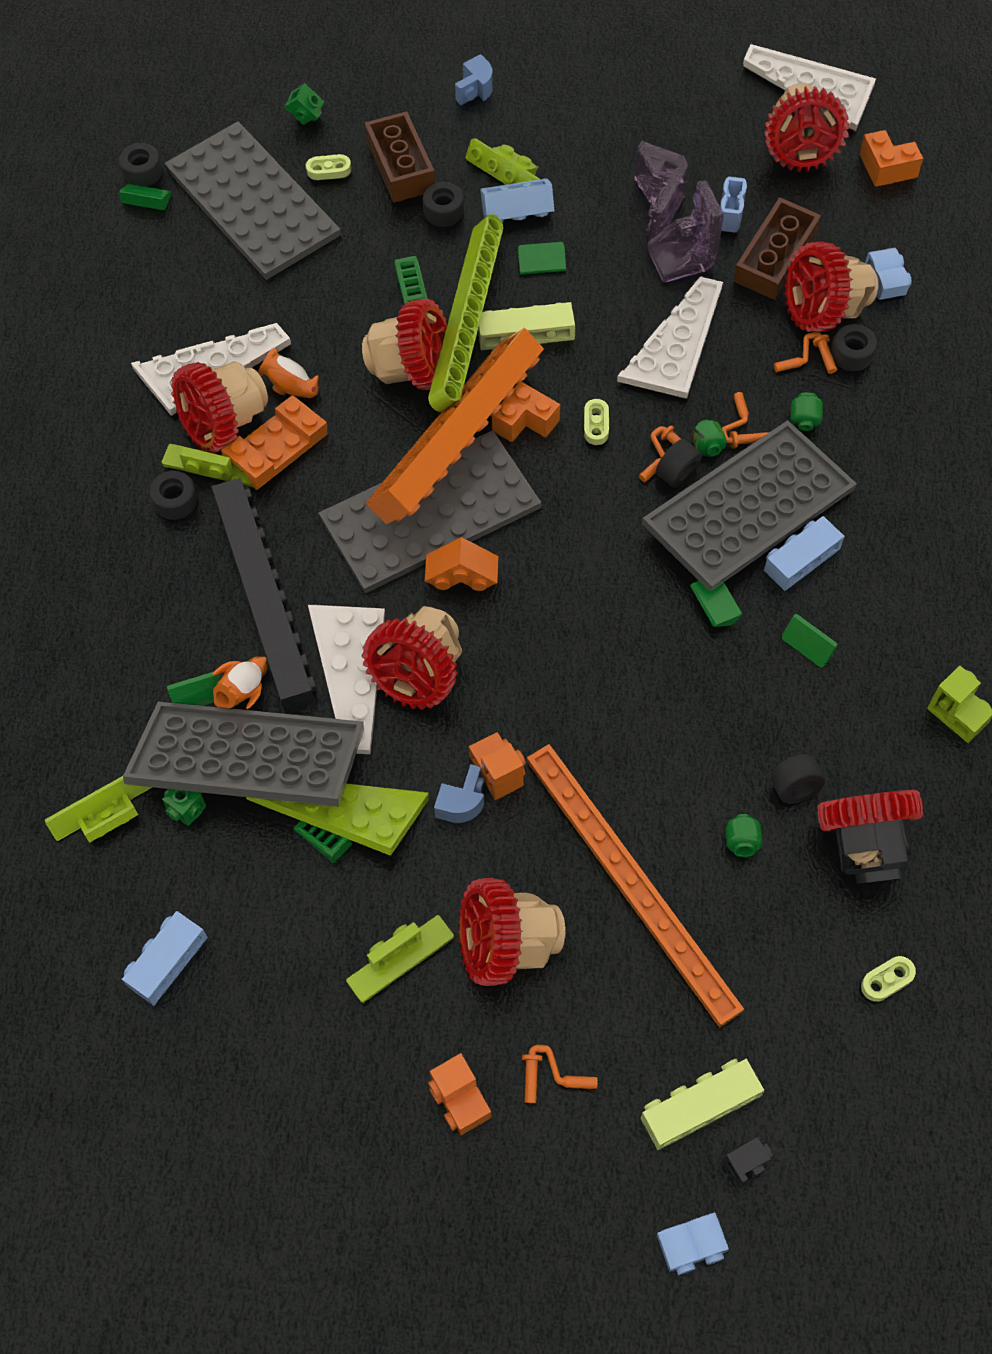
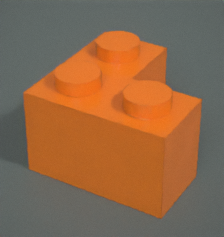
[859,130,923,187]
[492,382,560,442]
[425,537,498,591]
[469,732,526,800]
[428,1053,492,1135]

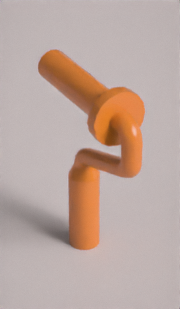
[774,332,837,374]
[722,392,769,449]
[639,425,681,482]
[522,1045,597,1104]

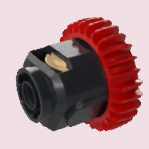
[817,790,923,884]

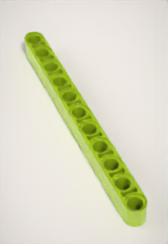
[428,214,503,412]

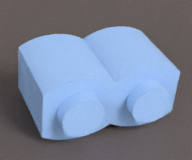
[718,177,747,233]
[865,248,911,300]
[657,1213,729,1275]

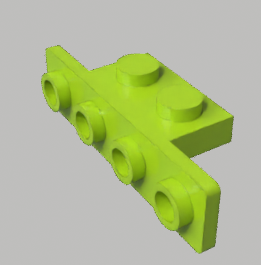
[465,138,541,185]
[162,444,253,487]
[45,776,152,843]
[347,915,454,1003]

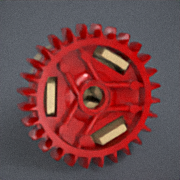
[764,83,850,172]
[783,242,878,332]
[362,299,447,390]
[170,361,268,454]
[361,606,462,710]
[458,878,565,986]

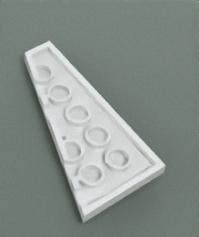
[743,44,876,131]
[617,277,723,399]
[131,323,291,416]
[308,605,385,754]

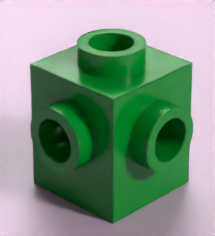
[284,83,324,125]
[162,789,206,826]

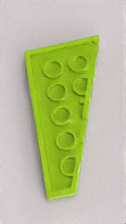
[246,784,429,855]

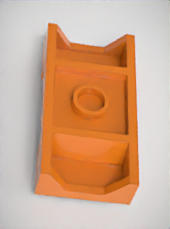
[221,395,327,490]

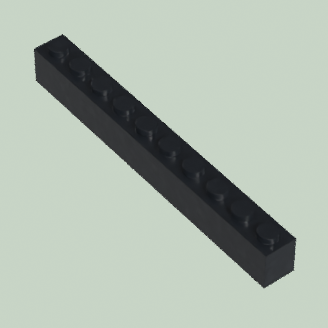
[212,478,316,711]

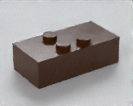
[365,111,435,203]
[734,197,821,300]

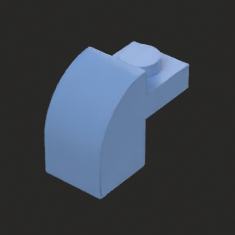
[455,54,493,105]
[434,764,485,823]

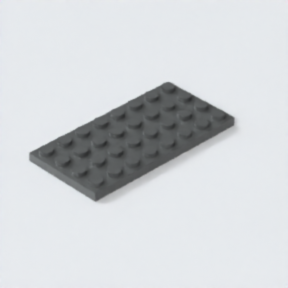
[164,122,341,280]
[641,420,857,592]
[319,430,541,593]
[123,702,364,807]

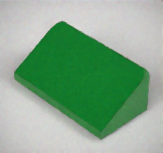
[119,184,172,211]
[518,242,566,275]
[690,581,742,627]
[781,614,838,668]
[167,672,221,706]

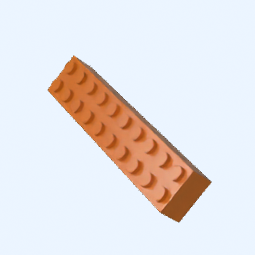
[366,327,544,525]

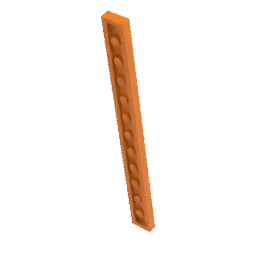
[527,744,744,1028]

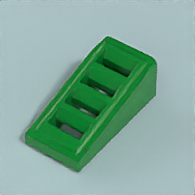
[394,256,428,304]
[293,821,352,864]

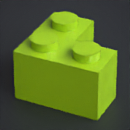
[927,666,992,743]

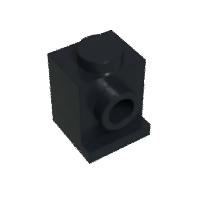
[724,1137,774,1187]

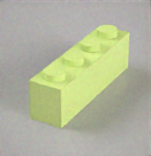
[478,302,575,350]
[641,1059,764,1150]

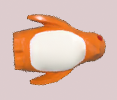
[258,348,319,398]
[213,656,268,709]

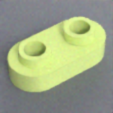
[306,154,351,180]
[584,399,609,445]
[861,956,916,1002]

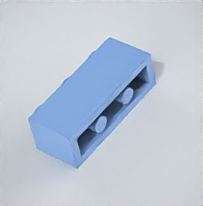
[481,179,554,222]
[764,516,844,591]
[122,911,208,1006]

